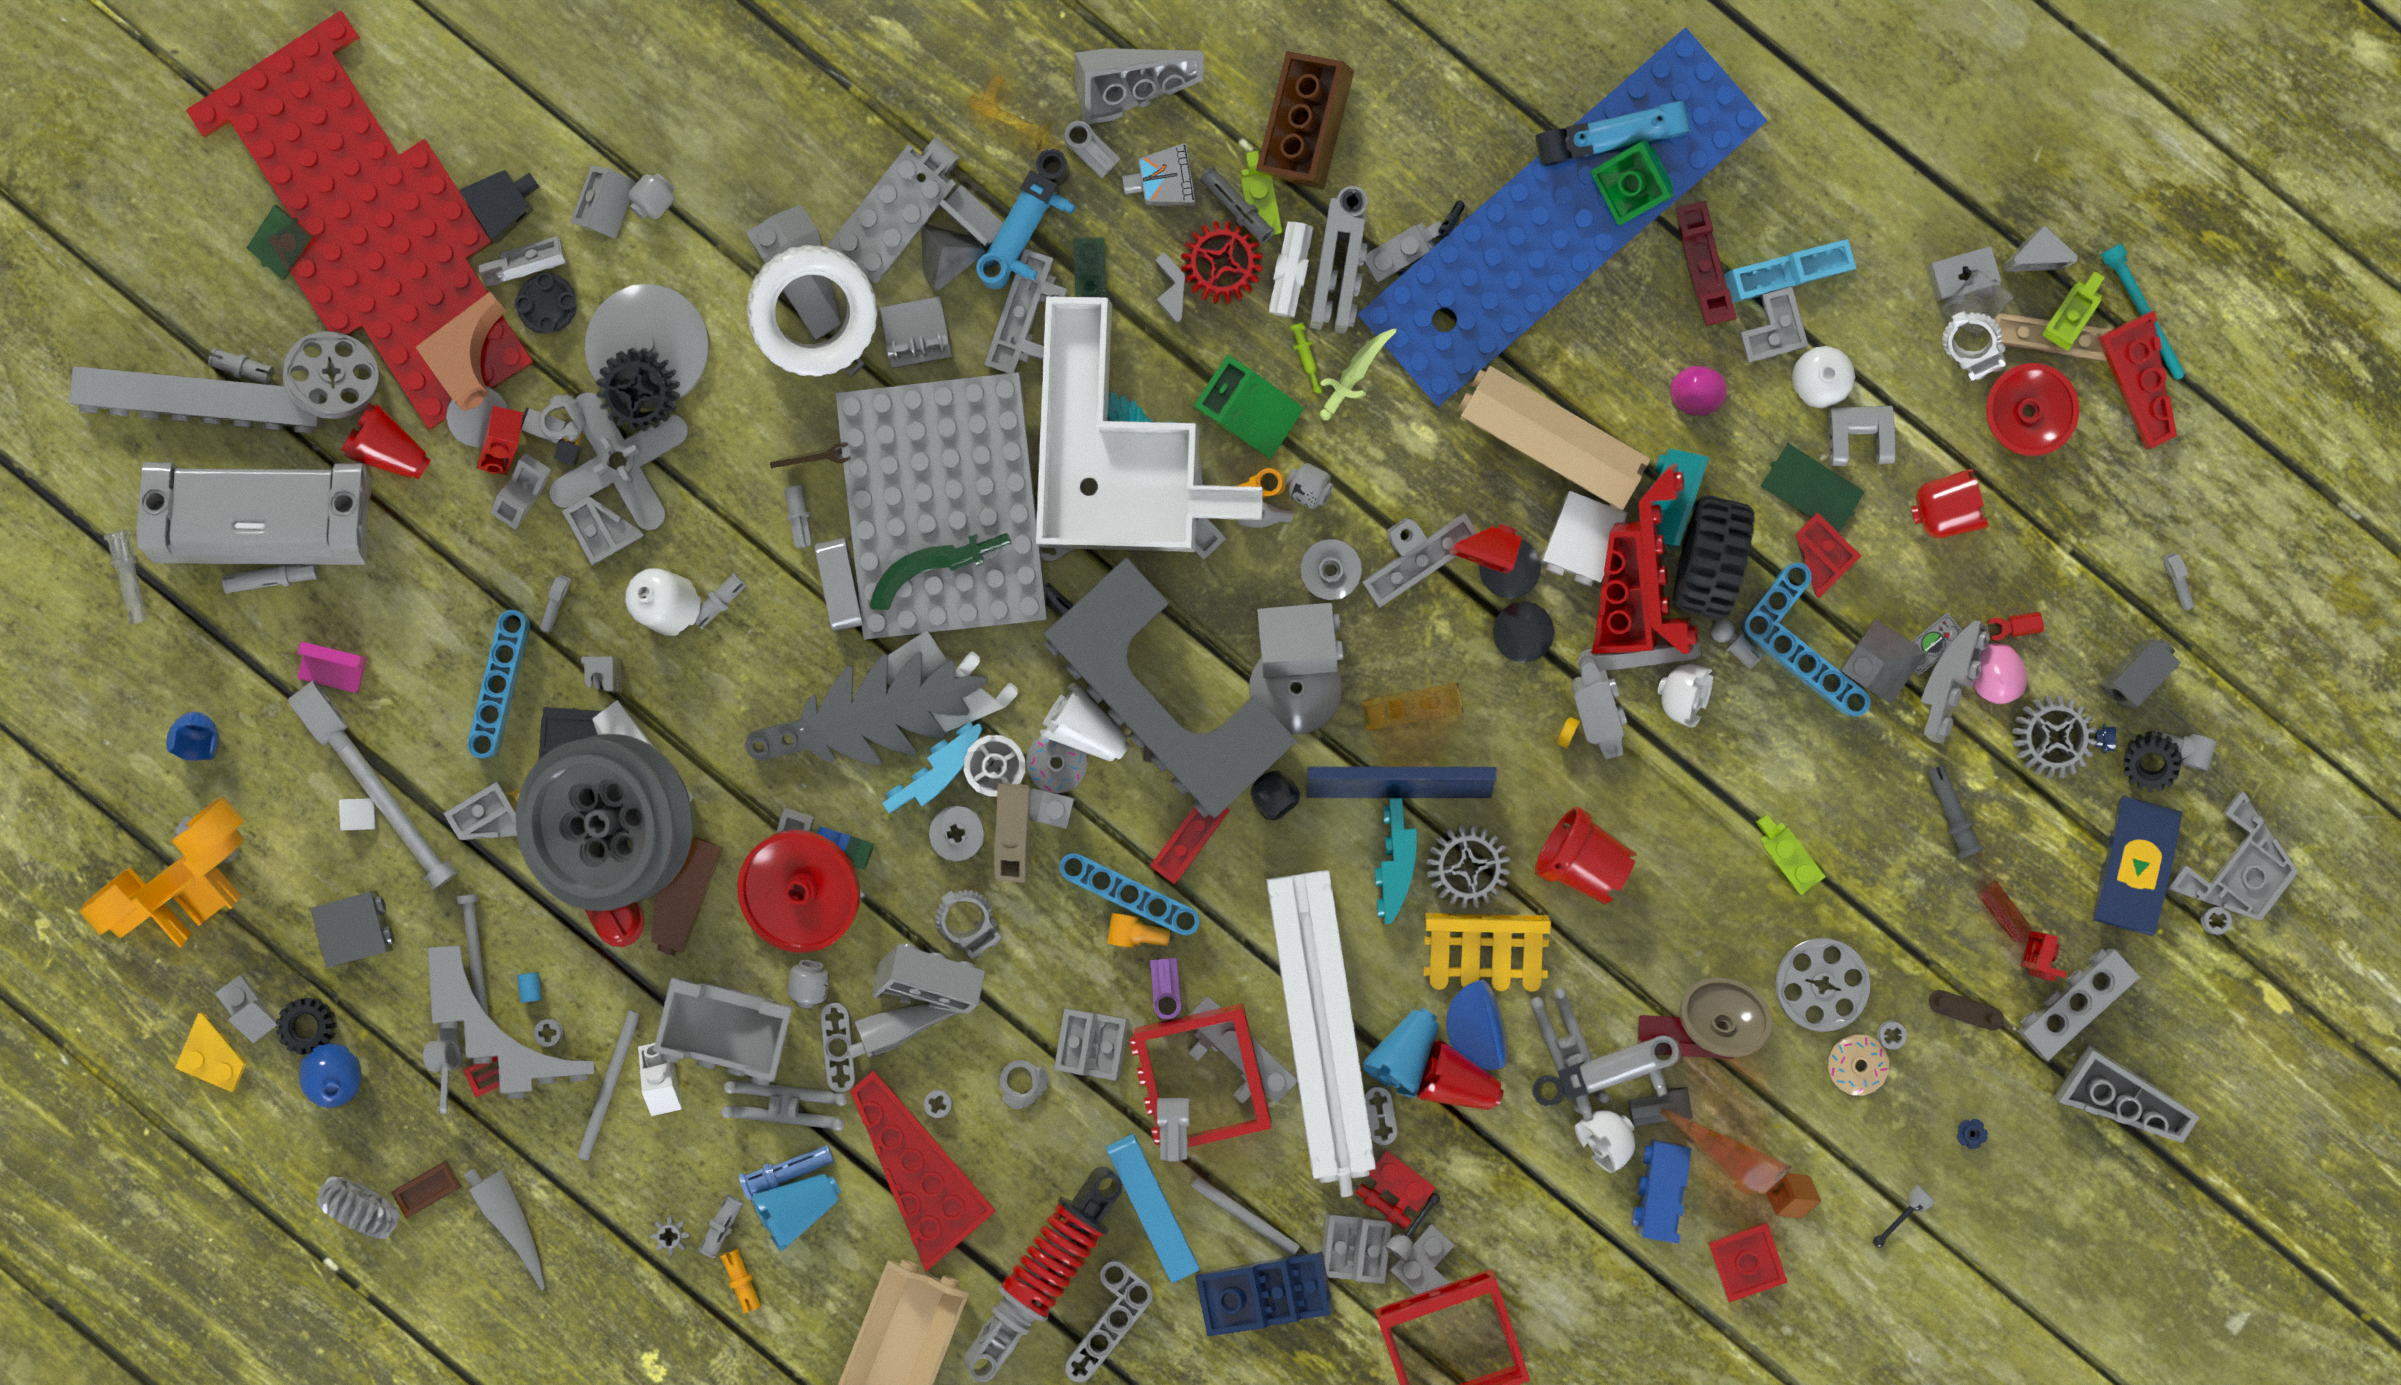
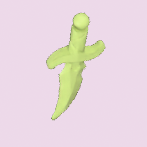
[1320,328,1397,421]

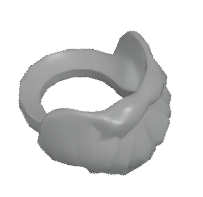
[539,395,586,442]

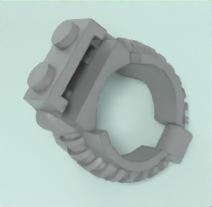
[935,890,1002,960]

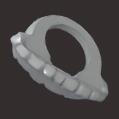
[1000,1060,1049,1109]

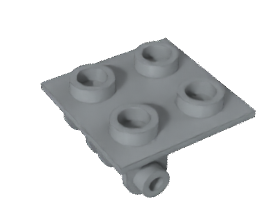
[880,296,952,368]

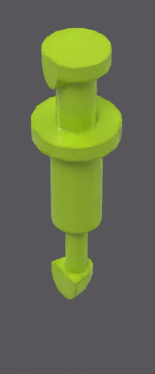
[1289,322,1323,394]

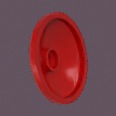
[1986,363,2080,456]

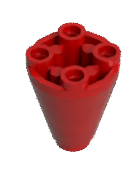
[340,403,431,480]

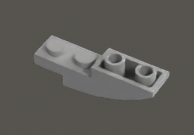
[1921,620,1990,744]

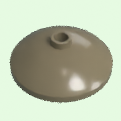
[1680,977,1772,1057]

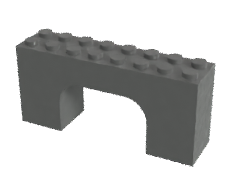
[1043,557,1297,818]

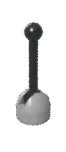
[1873,1184,1936,1248]
[1385,1193,1440,1261]

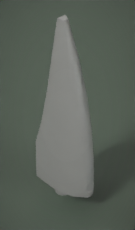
[847,1001,981,1059]
[464,1168,545,1291]

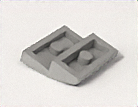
[887,630,948,686]
[1054,1009,1130,1081]
[1321,1213,1392,1284]

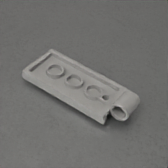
[828,138,960,284]

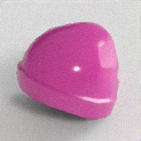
[1670,366,1727,415]

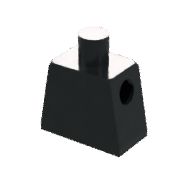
[459,170,540,243]

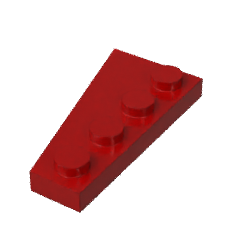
[2097,311,2177,449]

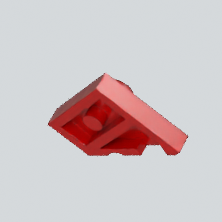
[1795,512,1861,598]

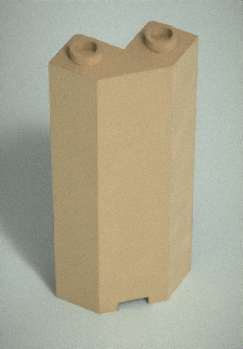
[1458,366,1650,512]
[838,1259,969,1385]

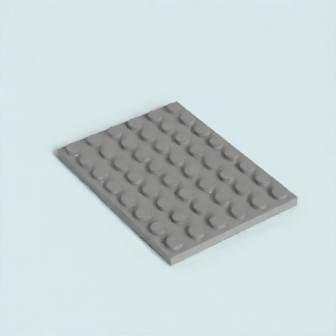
[835,372,1048,640]

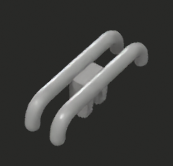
[1531,988,1610,1113]
[721,1081,848,1131]

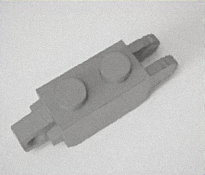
[1571,652,1627,759]

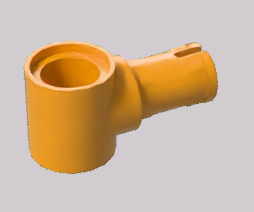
[1235,468,1286,498]
[1107,913,1170,948]

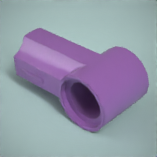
[1150,958,1181,1020]

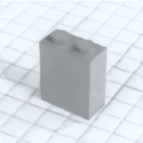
[1257,603,1343,678]

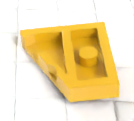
[175,1012,247,1092]

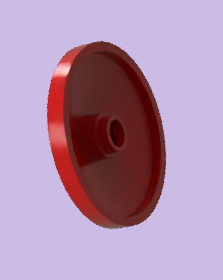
[737,830,860,953]

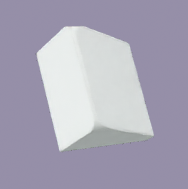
[339,798,376,831]

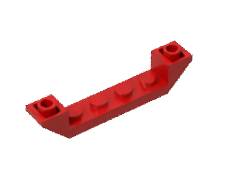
[1638,464,1698,654]

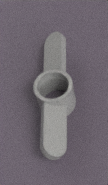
[423,1023,462,1114]

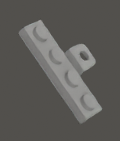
[1361,513,1478,608]

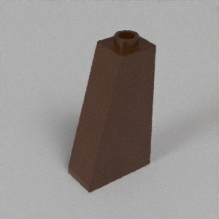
[651,836,724,956]

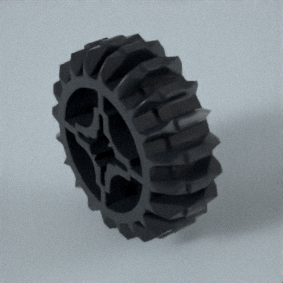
[596,347,680,431]

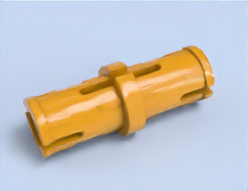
[720,1248,762,1314]

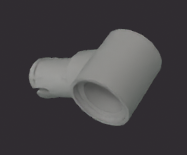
[2153,730,2217,771]

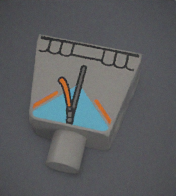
[1122,143,1195,206]

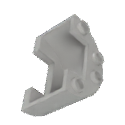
[653,978,792,1086]

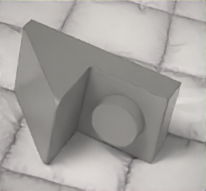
[215,974,277,1043]

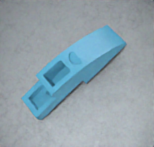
[882,722,983,813]

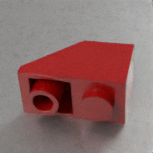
[476,405,523,475]

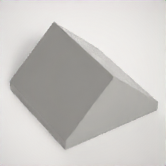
[2002,225,2077,272]

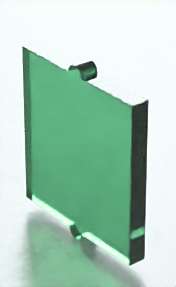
[246,205,313,279]

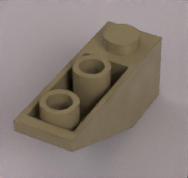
[994,783,1031,883]

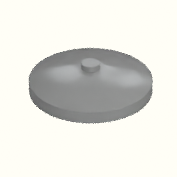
[585,284,710,408]

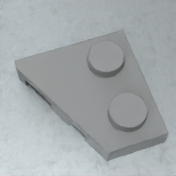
[443,782,517,840]

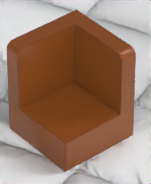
[1765,1172,1822,1219]

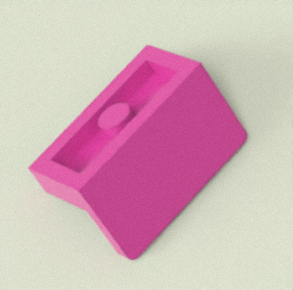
[297,641,367,693]

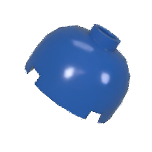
[298,1044,362,1108]

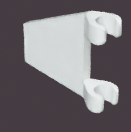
[931,651,1018,732]

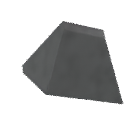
[921,224,986,291]

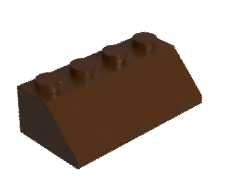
[1256,51,1354,190]

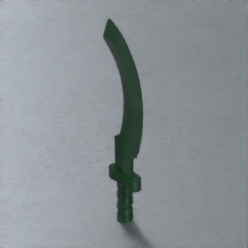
[870,533,1012,610]

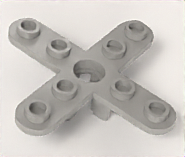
[550,393,688,530]

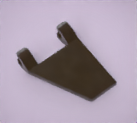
[770,442,851,468]

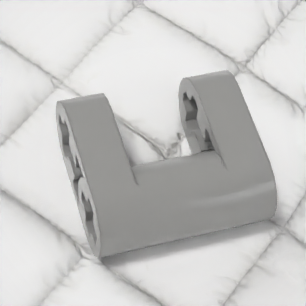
[1828,406,1895,466]

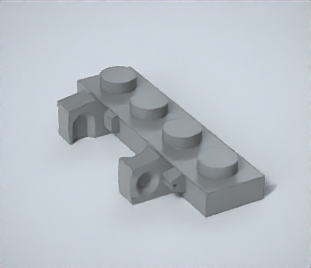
[984,249,1069,374]
[1188,995,1298,1104]

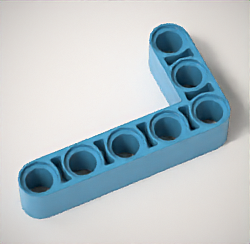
[1741,563,1871,717]

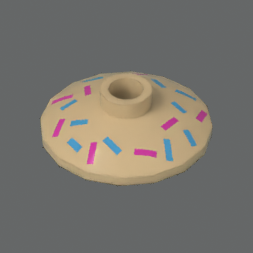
[1828,1034,1889,1096]

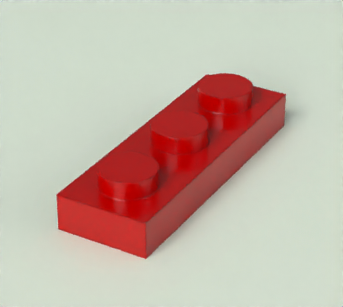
[1150,807,1231,885]

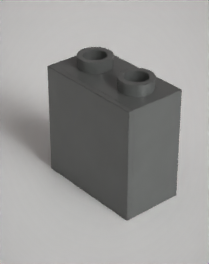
[2099,639,2181,709]
[310,891,395,968]

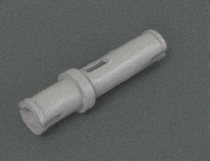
[222,564,319,594]

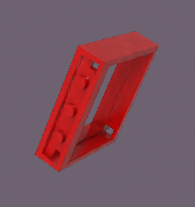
[1130,1003,1272,1147]
[1374,1269,1530,1385]

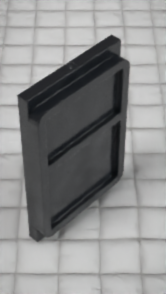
[538,707,602,801]

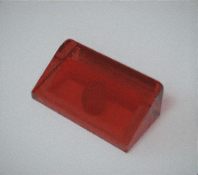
[1977,880,2032,943]

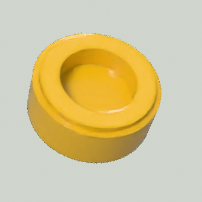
[1557,717,1580,749]

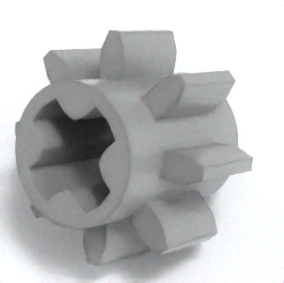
[650,1215,691,1255]

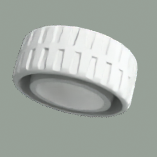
[747,245,877,377]

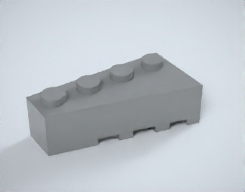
[2054,1045,2200,1143]

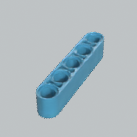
[468,610,530,759]
[1059,853,1200,935]
[1106,1133,1200,1284]

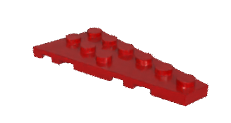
[850,1070,996,1273]

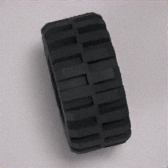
[1673,495,1755,620]

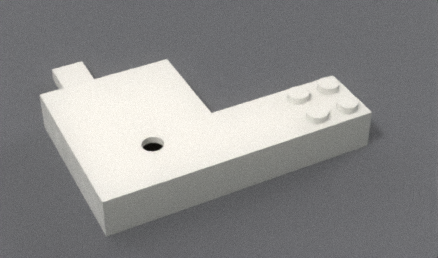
[1036,296,1263,552]

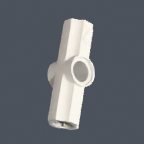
[1269,221,1313,318]

